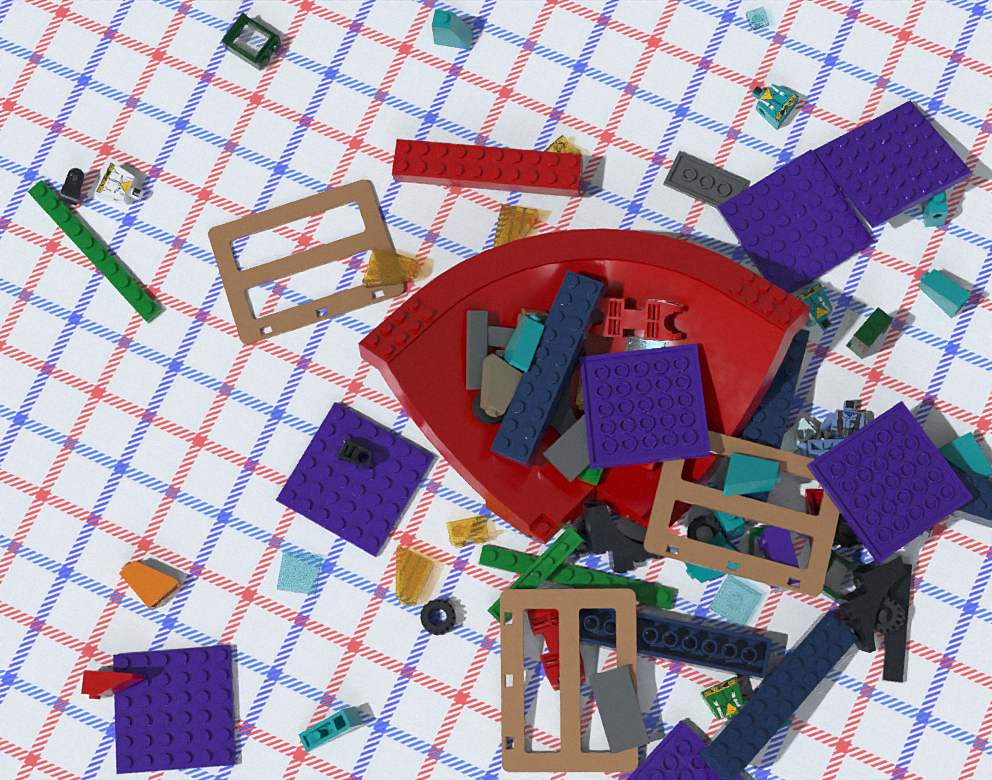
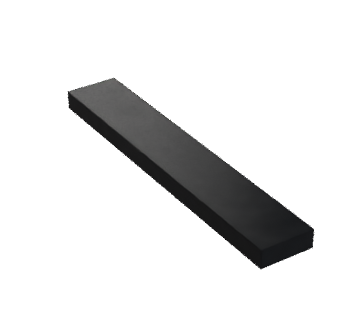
[882,564,912,683]

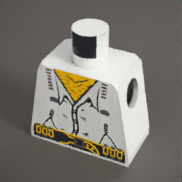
[95,161,144,205]

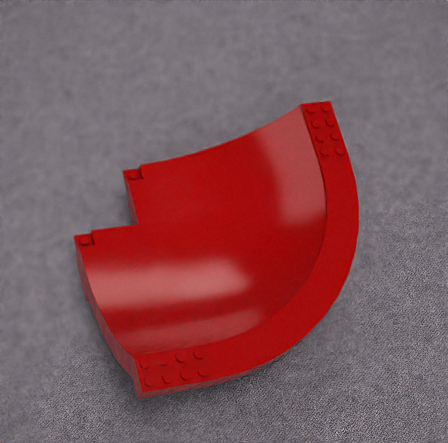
[358,228,810,545]

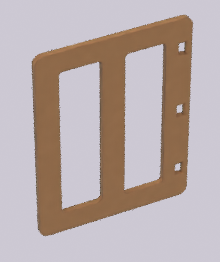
[208,180,404,345]
[644,430,840,597]
[500,588,638,772]

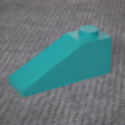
[298,706,363,753]

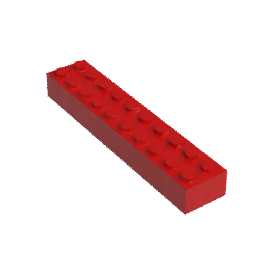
[392,139,583,198]

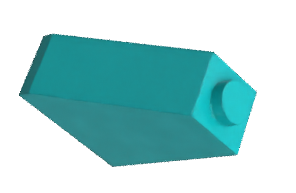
[432,9,474,50]
[918,269,972,318]
[502,314,544,372]
[938,432,992,480]
[722,453,781,496]
[684,532,742,583]

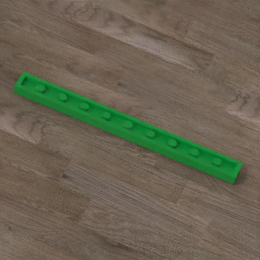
[27,180,162,323]
[478,545,674,610]

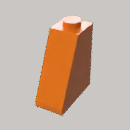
[119,560,182,610]

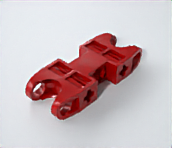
[589,296,684,341]
[527,609,586,691]

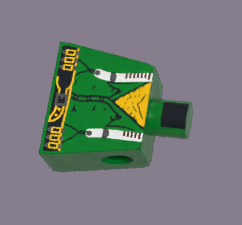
[700,676,743,721]

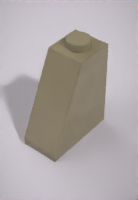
[480,353,523,417]

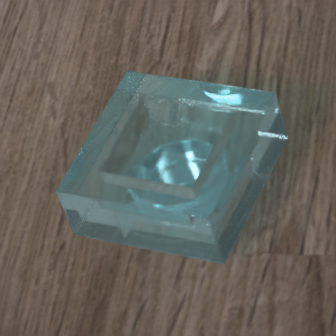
[746,7,770,31]

